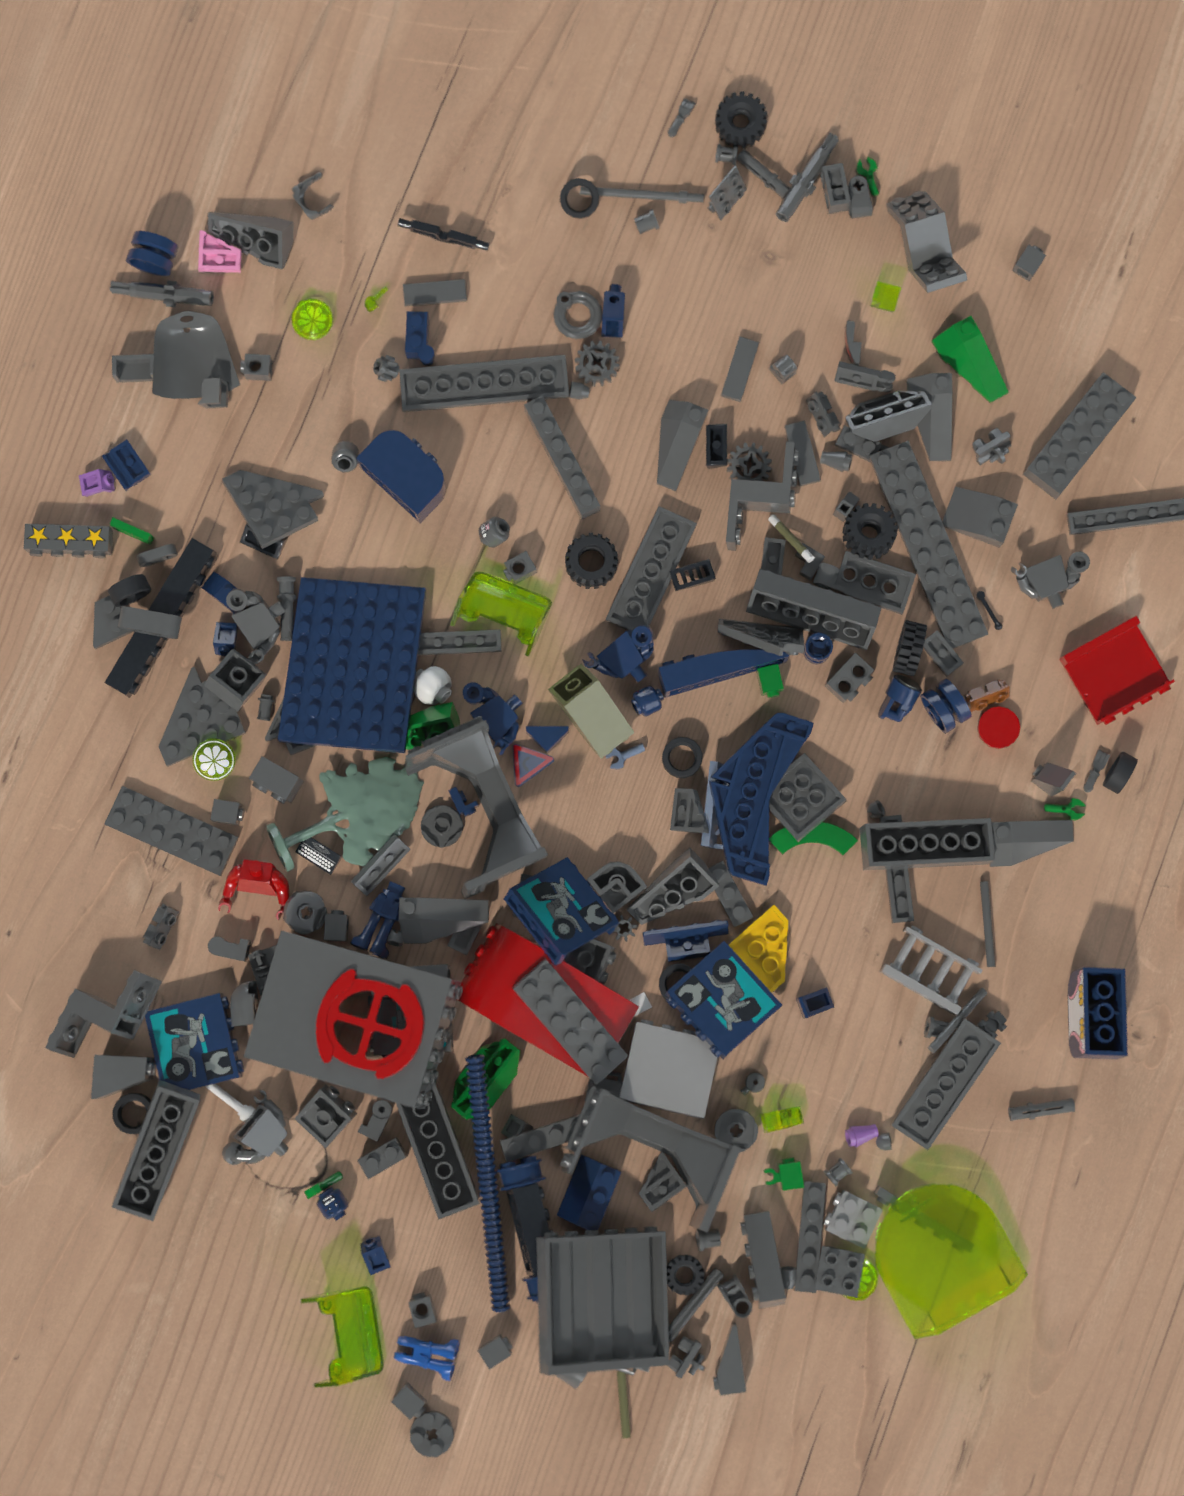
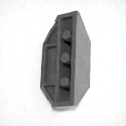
[845,391,932,442]

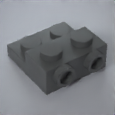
[563,939,617,985]
[294,1085,357,1148]

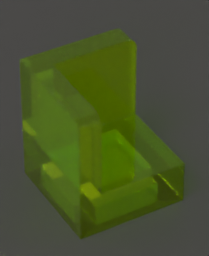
[870,281,901,312]

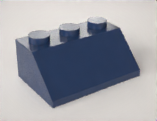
[557,1154,621,1230]

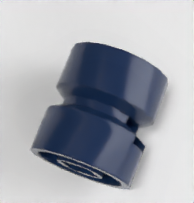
[804,633,833,665]

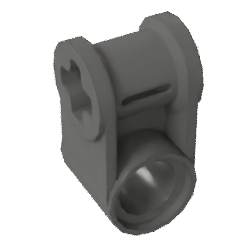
[848,176,872,219]
[717,1274,752,1318]

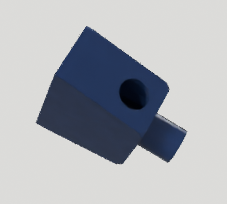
[602,284,625,338]

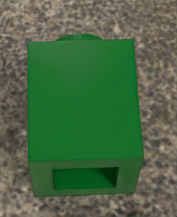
[756,664,784,698]

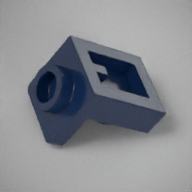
[213,622,238,657]
[448,787,479,817]
[360,1236,391,1275]

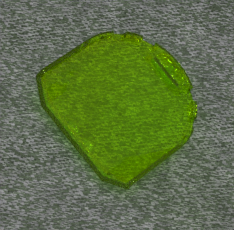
[874,1183,1028,1339]

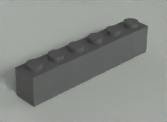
[524,395,600,520]

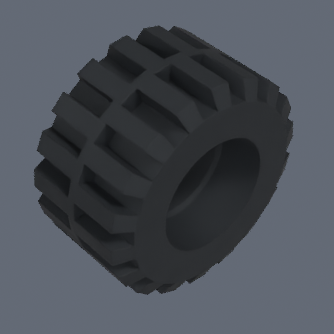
[565,533,618,589]

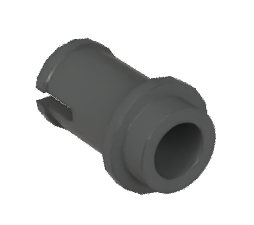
[257,694,275,721]

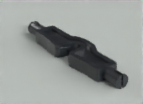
[398,218,490,251]

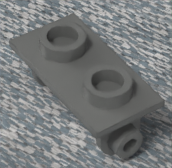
[806,392,840,437]
[143,904,179,950]

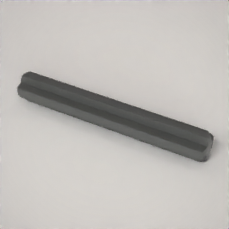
[668,1268,724,1342]

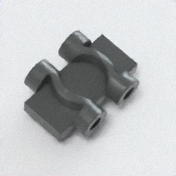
[977,1010,1007,1038]

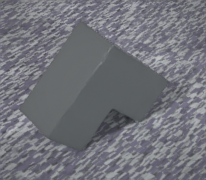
[833,491,860,522]
[795,543,825,581]

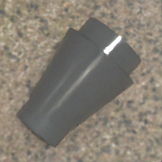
[820,451,852,472]

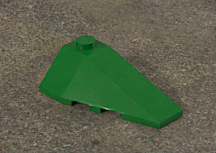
[931,316,1009,403]
[406,702,460,750]

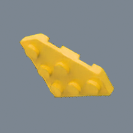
[729,905,788,993]

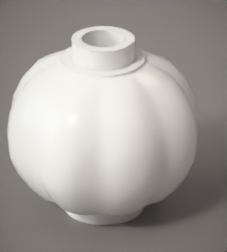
[414,666,452,705]

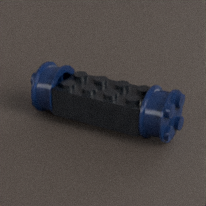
[496,1156,553,1303]

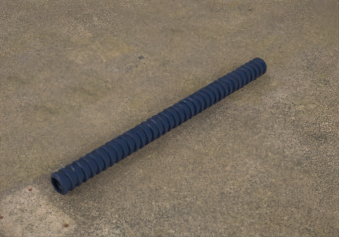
[465,1054,511,1312]

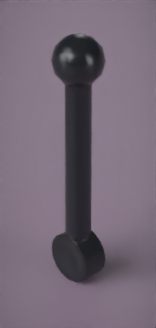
[976,591,1003,630]

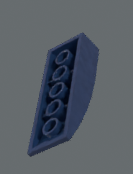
[658,650,789,698]

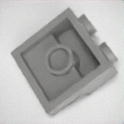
[823,1190,883,1249]

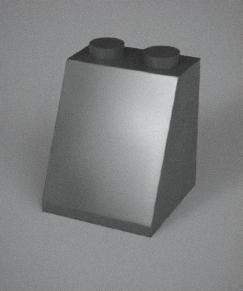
[91,1055,157,1099]

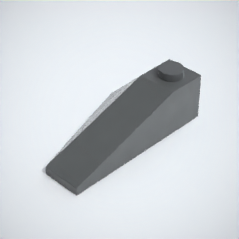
[208,212,294,269]
[907,373,952,461]
[657,400,708,492]
[989,820,1074,867]
[627,848,719,925]
[399,898,489,944]

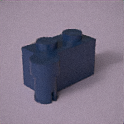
[405,311,435,366]

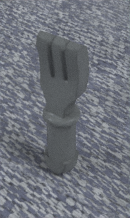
[668,99,696,137]
[1083,750,1111,793]

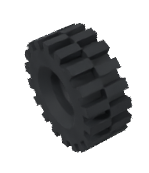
[715,91,767,149]
[842,503,898,560]
[893,620,927,676]

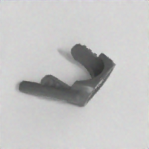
[292,172,334,220]

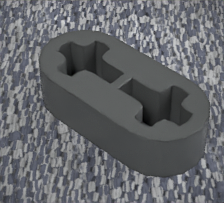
[137,544,178,567]

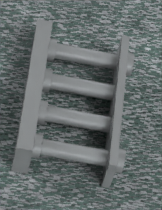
[880,926,982,1015]

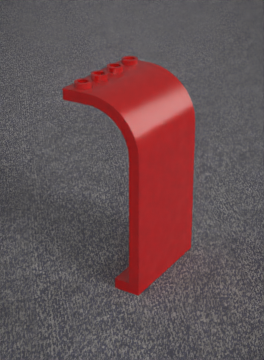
[457,923,639,1077]

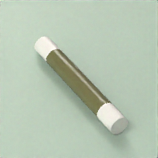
[768,514,815,563]

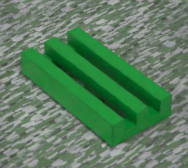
[110,517,154,545]

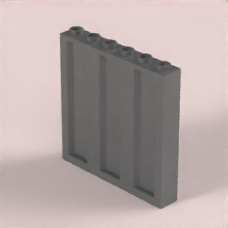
[537,1227,669,1376]

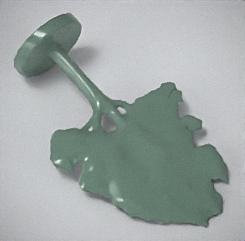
[266,757,424,872]

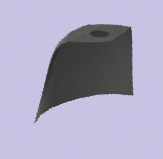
[152,311,240,399]

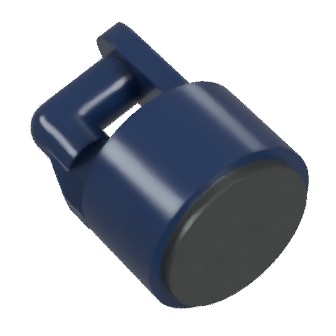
[878,674,922,722]

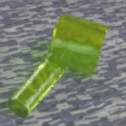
[365,286,388,312]

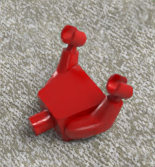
[218,859,289,920]

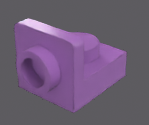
[79,469,115,497]

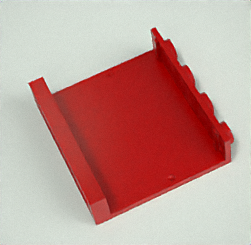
[1059,615,1175,725]

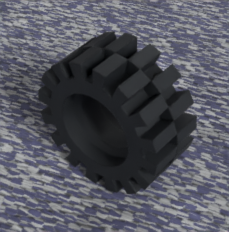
[667,1254,705,1296]

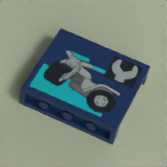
[504,857,619,966]
[665,941,782,1059]
[145,993,244,1090]

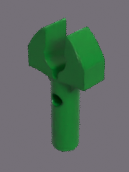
[856,157,879,197]
[1044,798,1086,821]
[304,1171,343,1199]

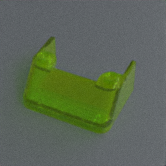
[450,572,552,657]
[301,1286,384,1388]

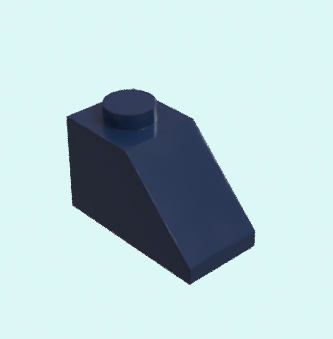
[201,571,238,613]

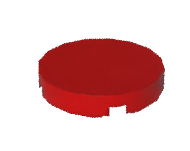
[977,706,1020,749]

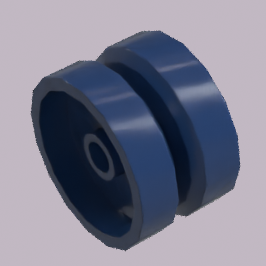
[126,231,178,276]
[920,679,972,734]

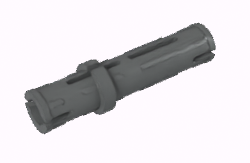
[736,149,791,199]
[1008,1098,1075,1121]

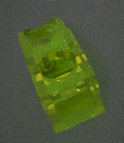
[760,1106,804,1133]

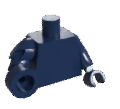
[582,625,654,682]
[462,682,523,755]

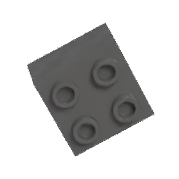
[249,756,304,804]

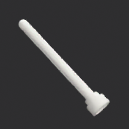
[205,1084,256,1123]

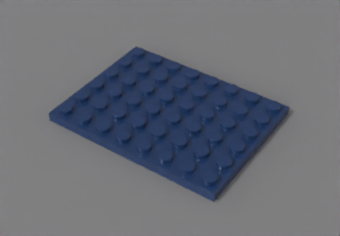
[278,577,427,753]

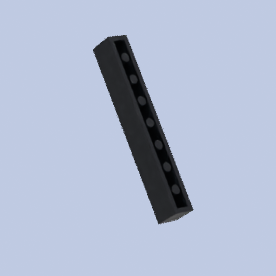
[104,538,217,698]

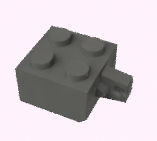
[204,649,267,712]

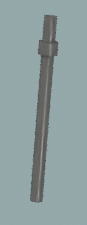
[580,186,704,204]

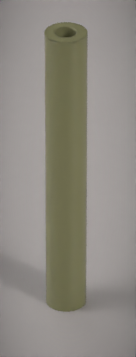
[617,1371,631,1439]

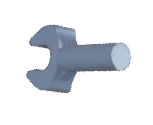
[606,743,645,770]

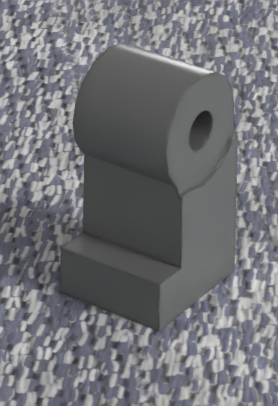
[208,937,251,962]
[358,1100,392,1141]

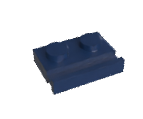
[102,439,151,491]

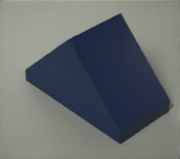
[526,726,569,754]
[796,987,834,1019]

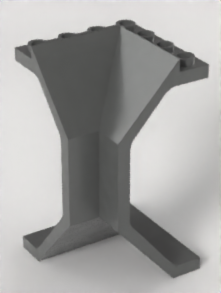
[405,716,548,899]
[560,1086,741,1232]

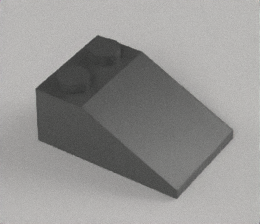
[942,487,1018,548]

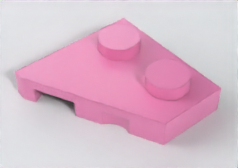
[198,230,242,273]

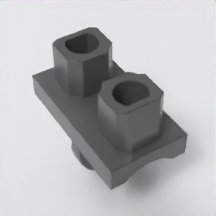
[972,428,1011,465]
[667,1337,706,1379]

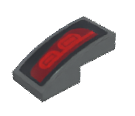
[844,321,862,366]

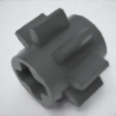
[373,355,399,382]
[613,915,637,942]

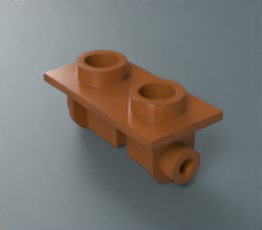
[964,679,1010,712]

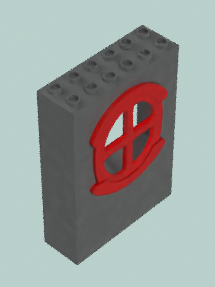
[244,931,463,1109]

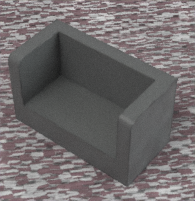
[112,354,154,383]

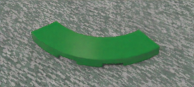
[769,822,858,856]

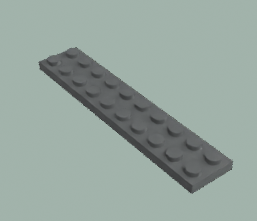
[869,440,988,649]

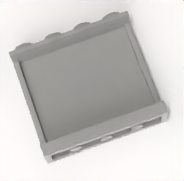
[619,1019,717,1119]

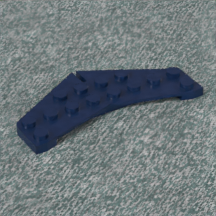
[709,713,814,886]

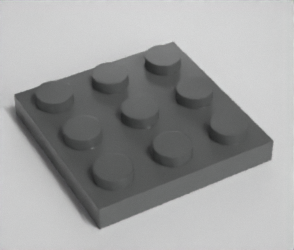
[769,753,847,842]

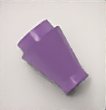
[845,1124,879,1147]

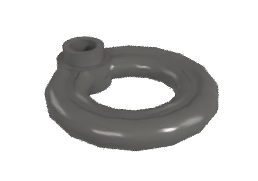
[553,291,603,340]

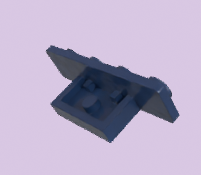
[643,920,729,962]

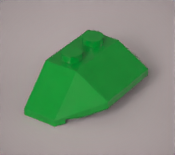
[451,1038,520,1120]

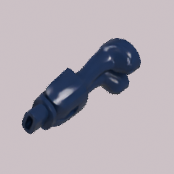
[350,881,405,960]

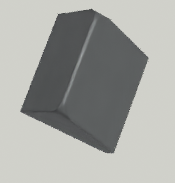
[501,1114,534,1137]

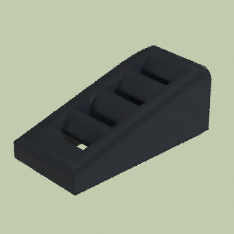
[669,559,716,591]

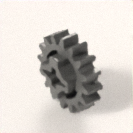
[575,340,620,387]
[727,443,772,481]

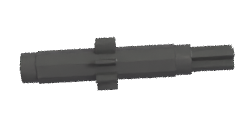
[775,133,839,222]
[110,280,214,307]

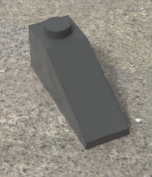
[1031,762,1076,797]
[713,1323,746,1396]

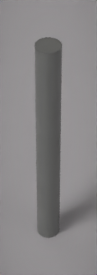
[980,881,996,967]
[928,988,987,1053]

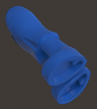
[393,1336,460,1381]

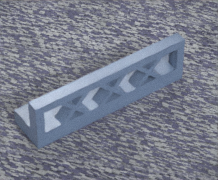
[701,761,729,849]

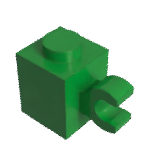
[763,1157,804,1191]

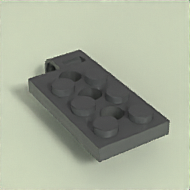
[813,551,916,615]

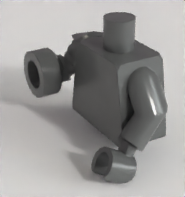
[1011,552,1090,609]
[226,589,286,664]
[222,1090,288,1165]

